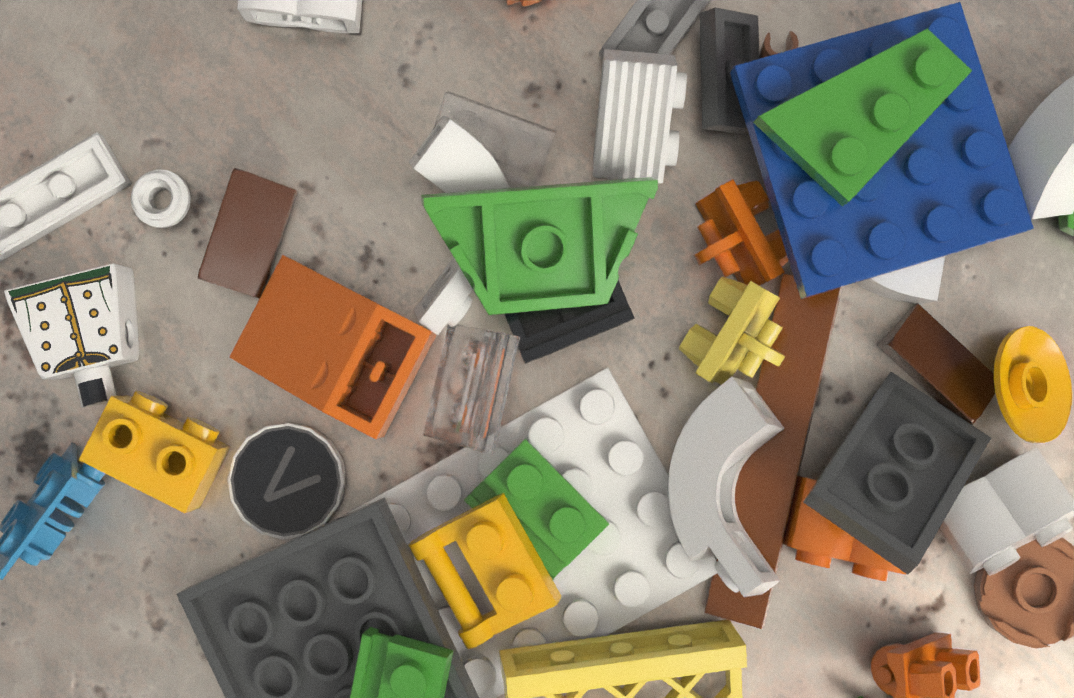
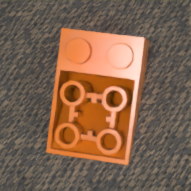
[229,255,437,439]

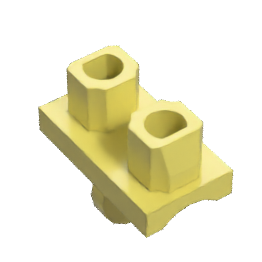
[679,277,786,385]

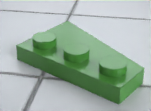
[753,28,972,206]

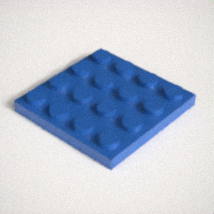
[730,2,1034,299]

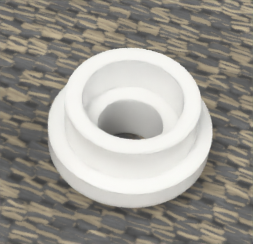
[131,169,191,228]

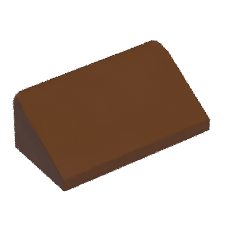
[198,168,297,299]
[877,303,995,425]

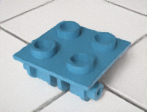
[0,442,105,580]

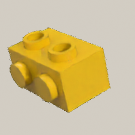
[79,390,231,513]

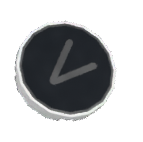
[228,423,346,539]

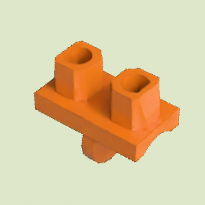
[693,179,789,286]
[871,632,981,698]

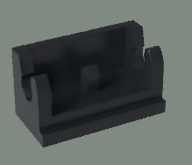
[505,280,635,364]

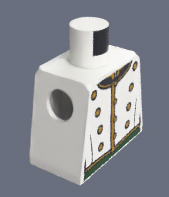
[4,263,139,408]

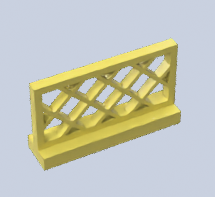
[499,619,747,698]

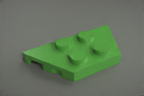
[421,177,658,315]

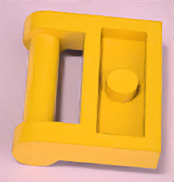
[408,493,562,649]

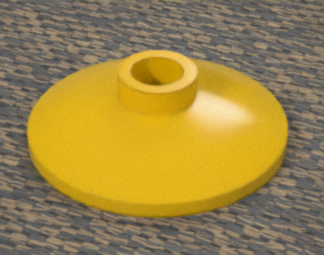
[994,326,1072,443]

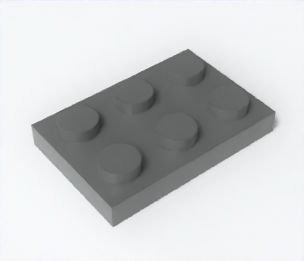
[803,372,991,575]

